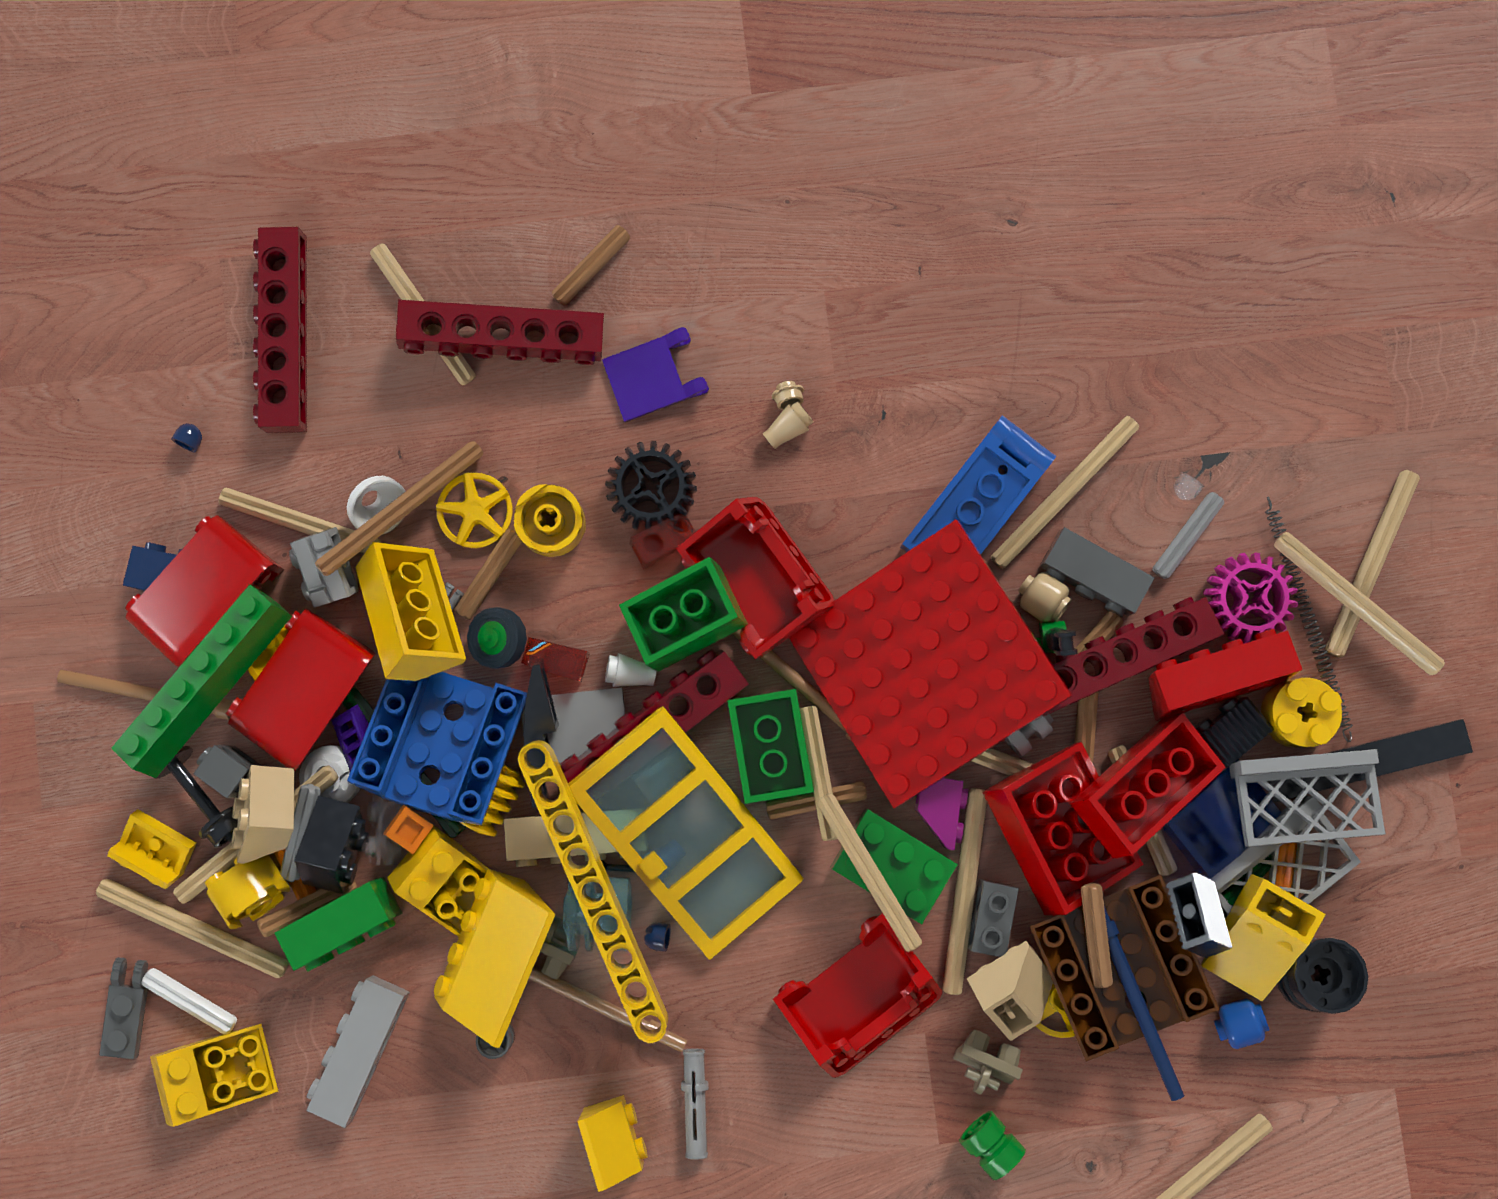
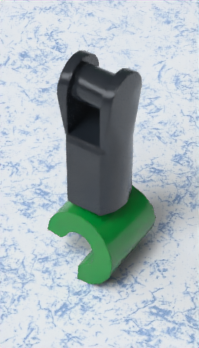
[1035,621,1078,656]

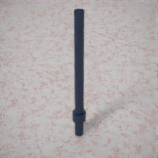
[1104,906,1185,1101]

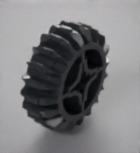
[605,441,697,533]

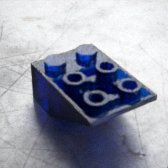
[1162,759,1281,879]

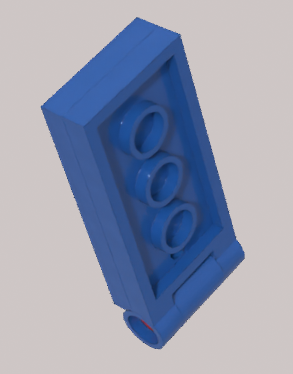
[900,415,1056,554]

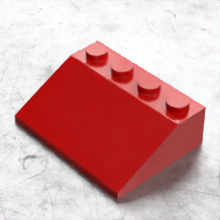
[982,741,1144,915]

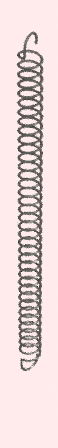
[1265,497,1353,742]

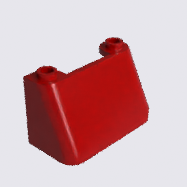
[676,497,835,659]
[125,515,284,668]
[225,608,376,772]
[773,913,943,1078]

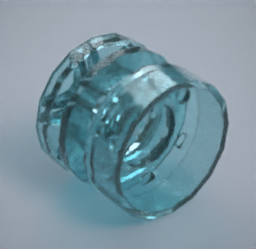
[563,877,632,951]

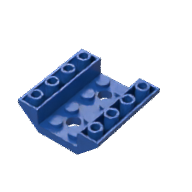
[347,672,527,825]

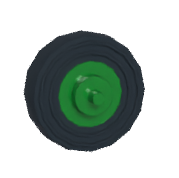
[467,607,527,669]

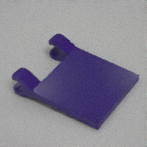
[602,327,709,422]

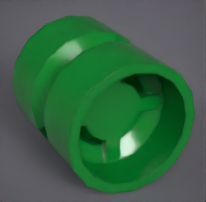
[959,1111,1026,1181]

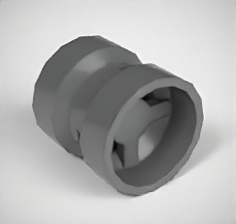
[476,1024,515,1059]

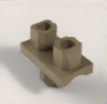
[540,916,577,979]
[953,1030,1023,1095]

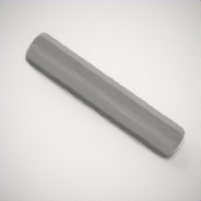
[1152,492,1225,579]
[280,784,321,882]

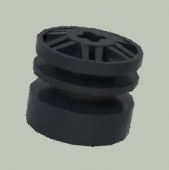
[1277,938,1369,1014]

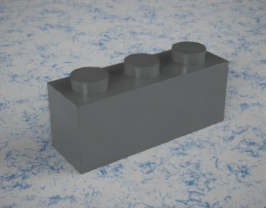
[1039,527,1155,617]

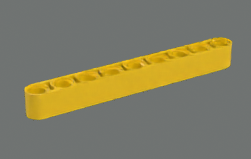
[518,740,668,1043]

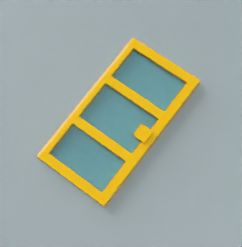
[568,706,804,960]

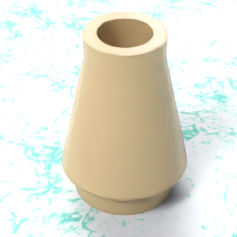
[763,401,814,449]

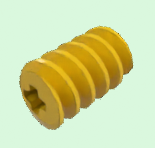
[460,765,525,837]

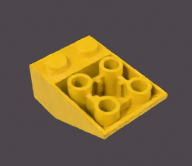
[387,824,489,937]
[1201,874,1326,1001]
[150,1023,278,1127]

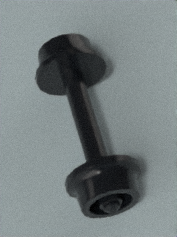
[153,746,238,847]

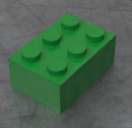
[619,557,748,672]
[727,689,814,804]
[830,808,958,925]
[274,877,403,972]

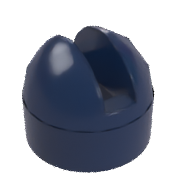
[171,423,202,452]
[644,923,671,952]

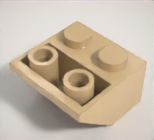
[232,765,294,864]
[967,941,1053,1041]

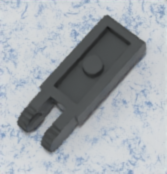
[99,957,148,1059]

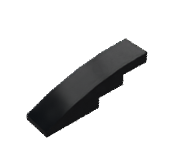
[524,659,559,808]

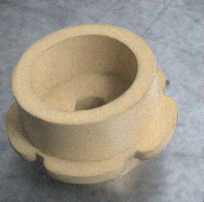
[772,381,804,410]

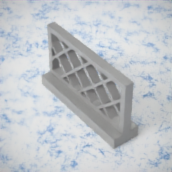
[1230,749,1385,847]
[1201,795,1361,916]

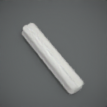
[141,968,237,1035]

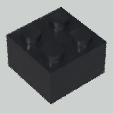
[294,796,369,894]

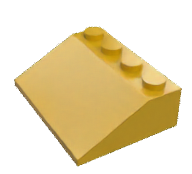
[434,869,555,1048]

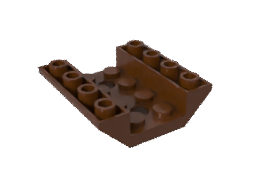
[1030,875,1220,1061]

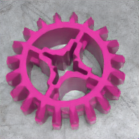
[1203,552,1298,644]

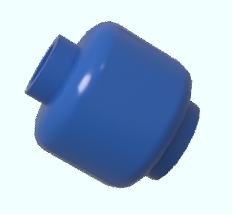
[1214,998,1270,1049]

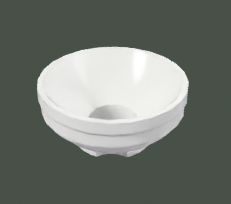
[347,476,406,535]
[299,745,360,803]

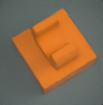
[383,805,434,854]

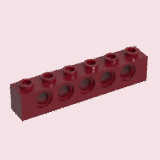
[253,227,307,433]
[396,299,604,365]
[1036,596,1225,720]
[560,649,749,811]

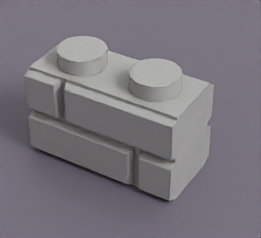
[289,527,360,607]

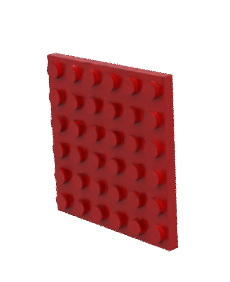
[789,519,1072,808]

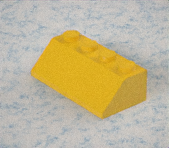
[355,542,466,681]

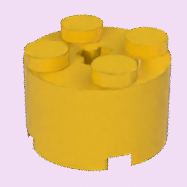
[514,484,586,557]
[1261,678,1342,748]
[205,855,291,929]

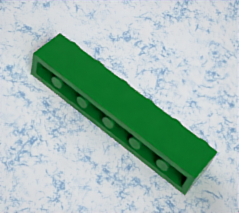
[111,584,292,778]

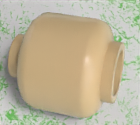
[1018,572,1072,622]

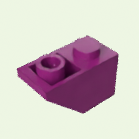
[915,778,968,850]

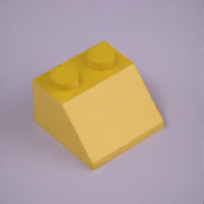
[577,1095,648,1192]

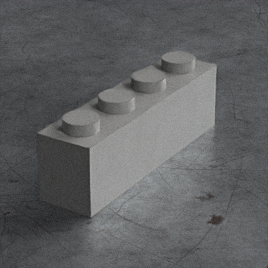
[306,975,410,1128]

